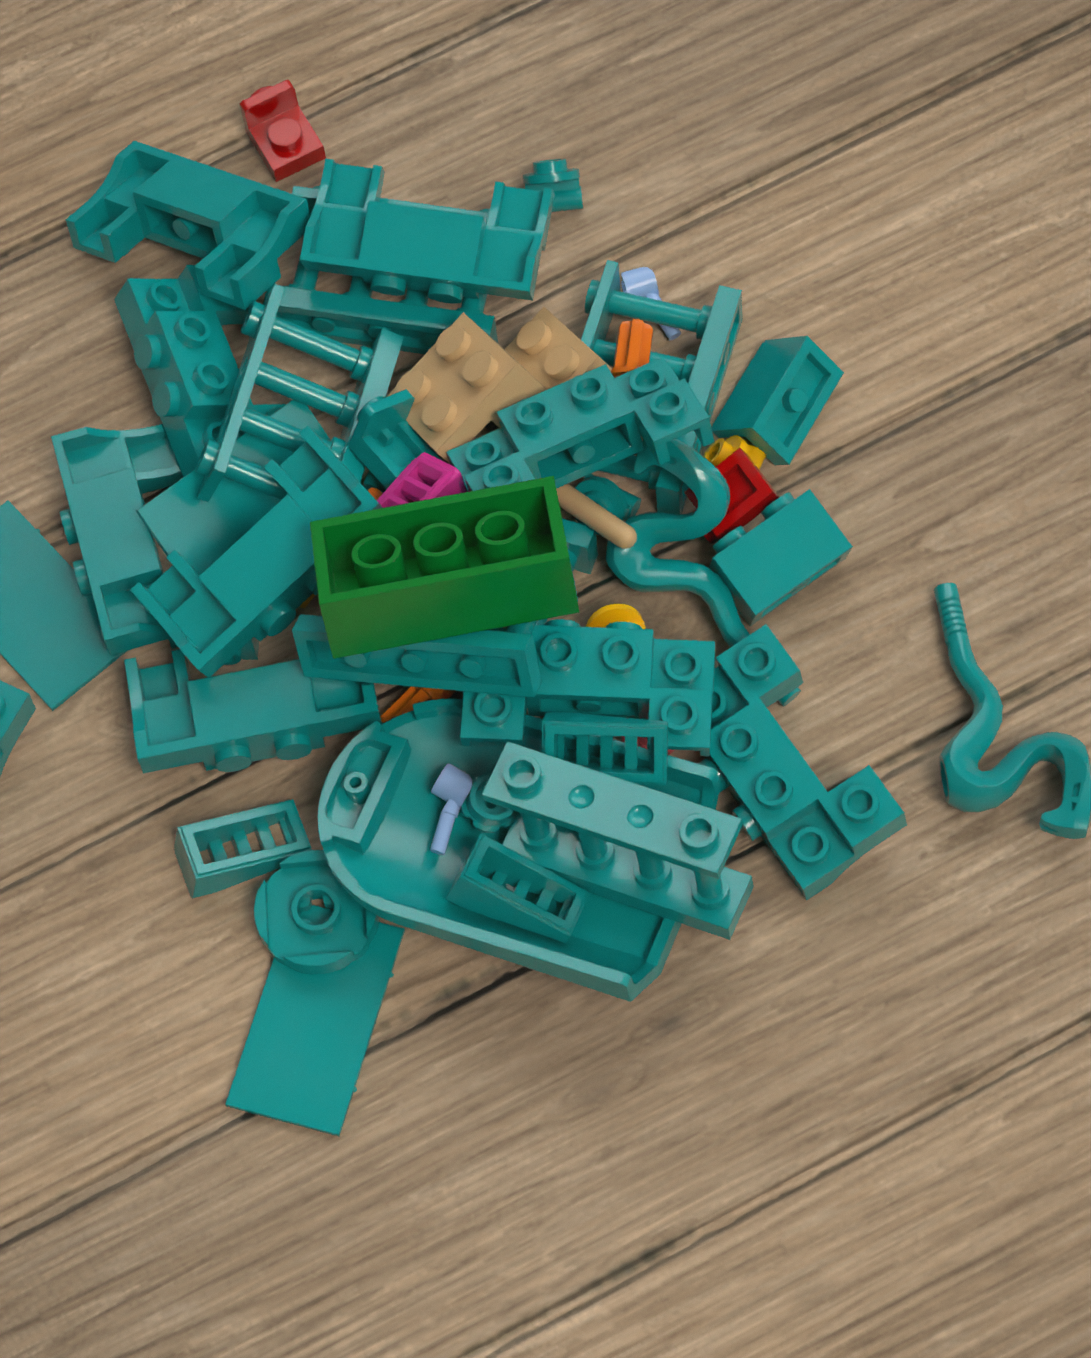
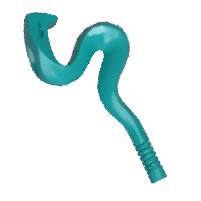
[606,439,801,706]
[934,582,1091,839]

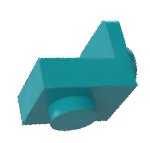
[348,389,442,490]

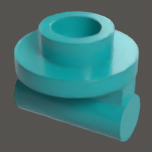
[523,159,583,212]
[575,474,641,535]

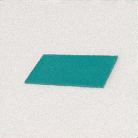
[136,399,331,575]
[0,500,127,711]
[225,905,405,1137]

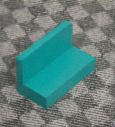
[711,336,844,465]

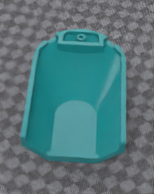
[317,699,720,1002]

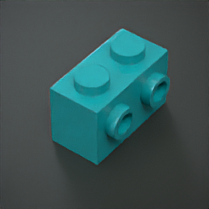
[708,489,853,626]

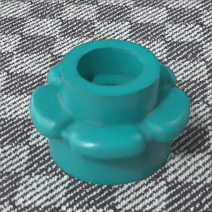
[461,774,517,833]

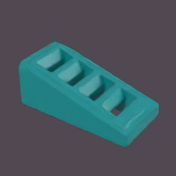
[542,712,668,786]
[174,799,312,899]
[446,833,590,943]

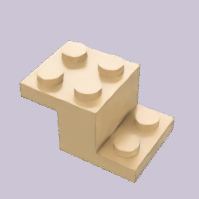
[387,307,612,464]

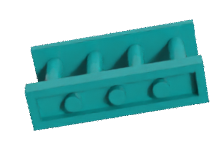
[263,186,499,354]
[581,260,743,514]
[195,283,404,502]
[292,555,578,698]
[482,741,754,940]

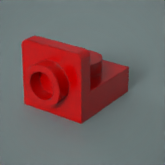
[240,80,326,182]
[684,448,779,543]

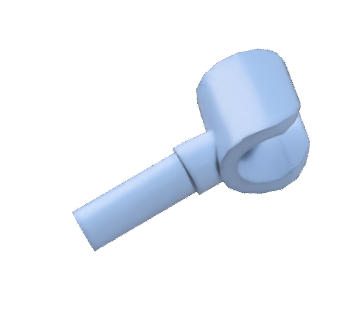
[621,267,681,341]
[430,764,472,855]

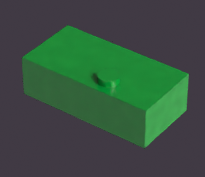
[310,476,580,659]

